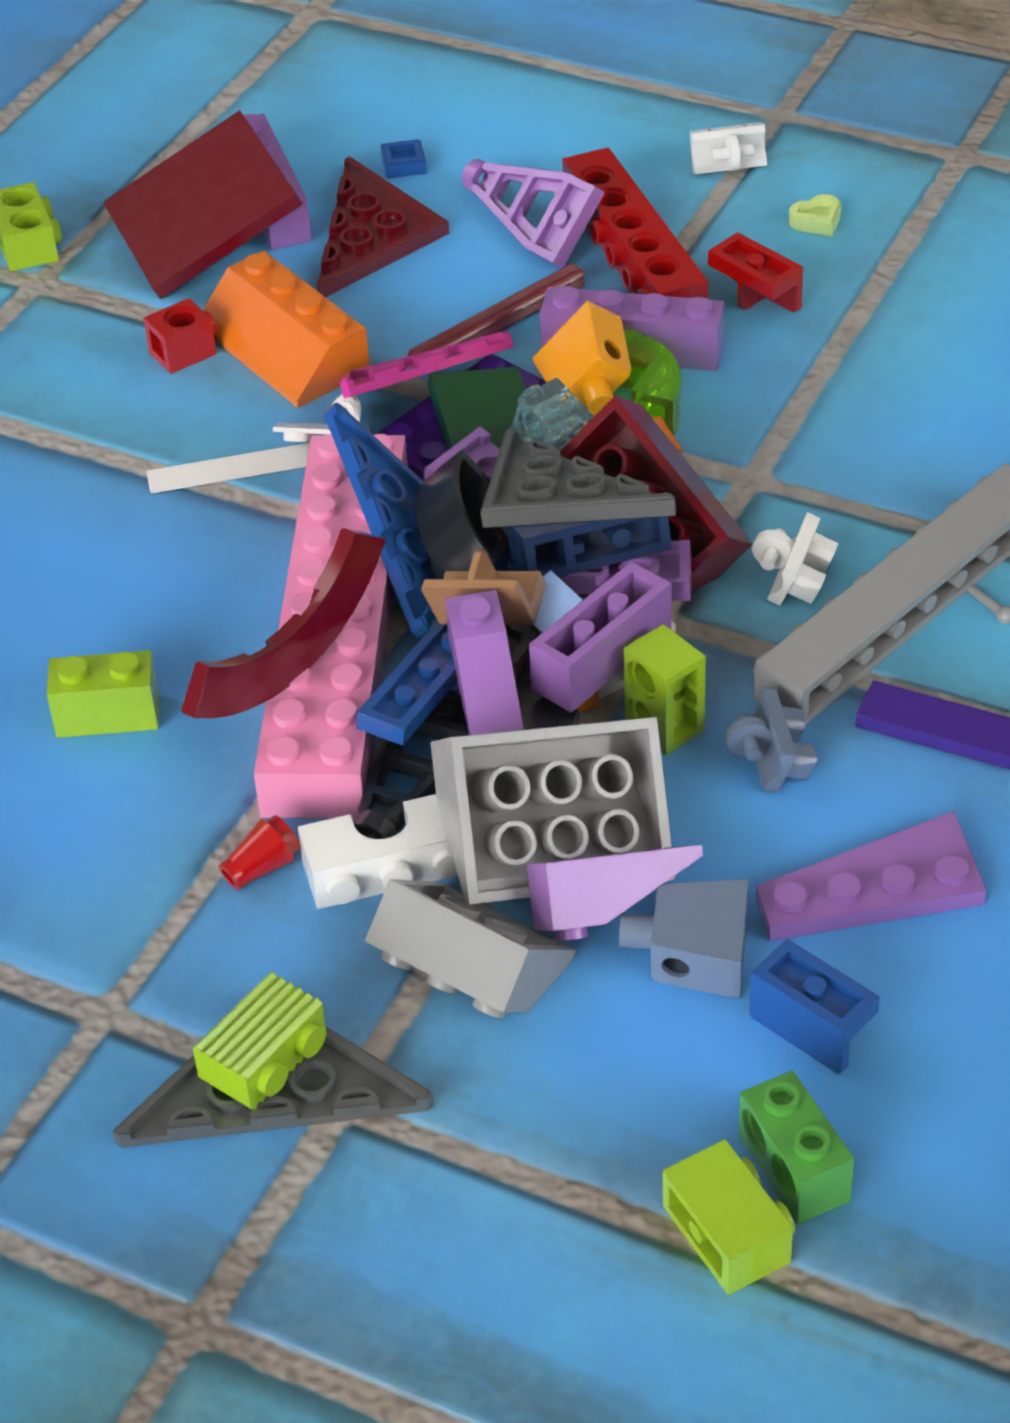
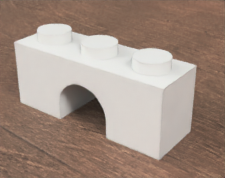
[298,794,458,909]

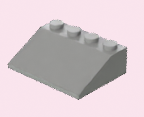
[430,717,676,905]

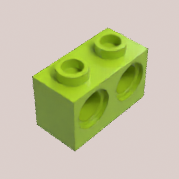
[0,182,63,272]
[624,624,706,755]

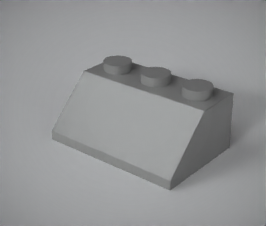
[365,879,577,1018]

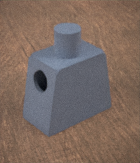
[619,879,748,998]

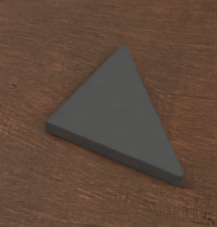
[480,429,676,528]
[113,1027,434,1148]

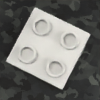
[273,394,370,442]

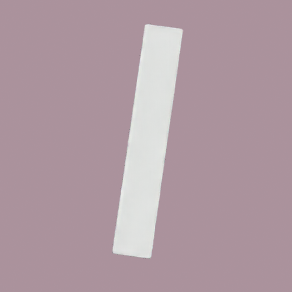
[146,443,310,494]

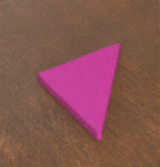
[340,330,514,399]

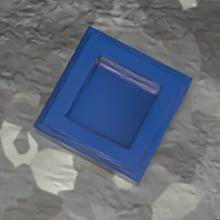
[380,139,427,179]

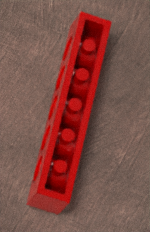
[562,147,708,299]

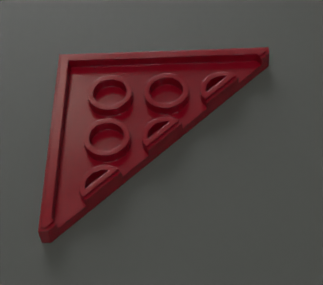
[316,156,449,297]

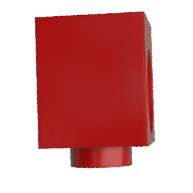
[143,298,217,374]

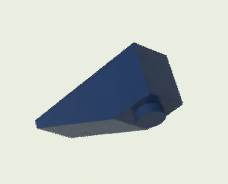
[506,516,672,578]

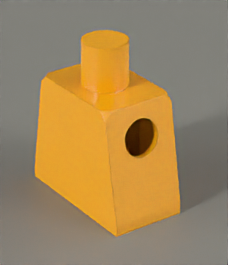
[532,300,631,416]

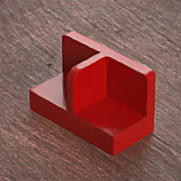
[708,232,803,312]

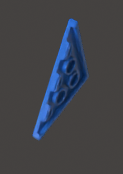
[324,402,438,638]

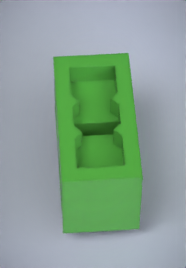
[738,1070,854,1224]

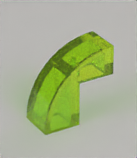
[621,328,681,436]

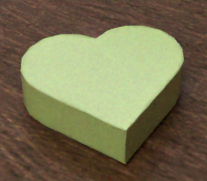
[789,194,841,237]

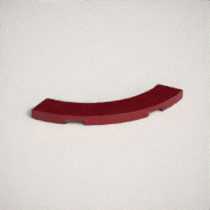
[181,528,386,719]

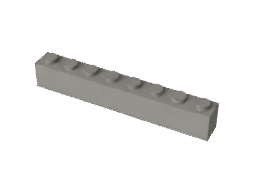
[753,463,1010,725]

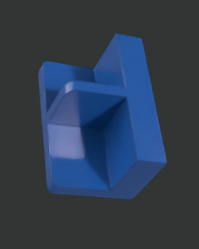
[749,939,880,1074]

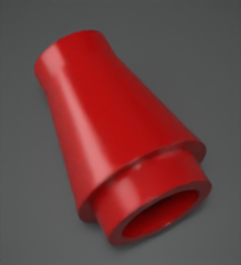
[218,815,301,891]

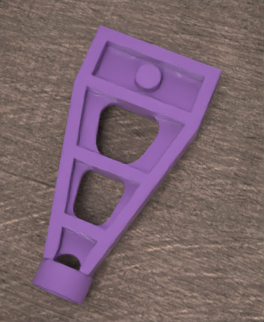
[462,159,605,268]

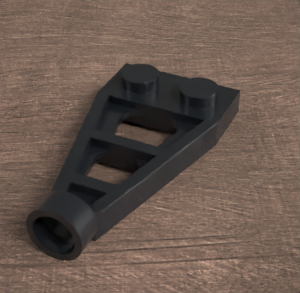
[353,690,469,839]

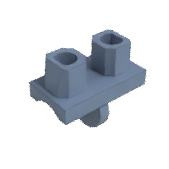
[725,688,817,793]

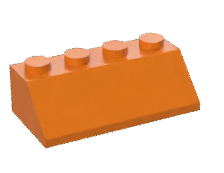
[203,250,370,408]

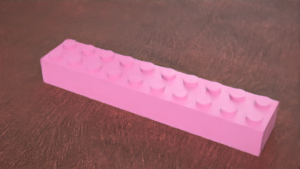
[254,434,408,819]

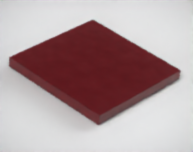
[103,110,303,299]

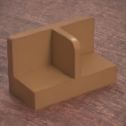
[421,550,546,625]

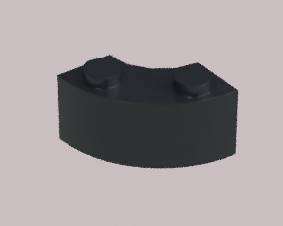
[414,449,509,579]

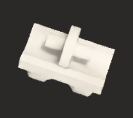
[690,122,767,175]
[752,512,838,606]

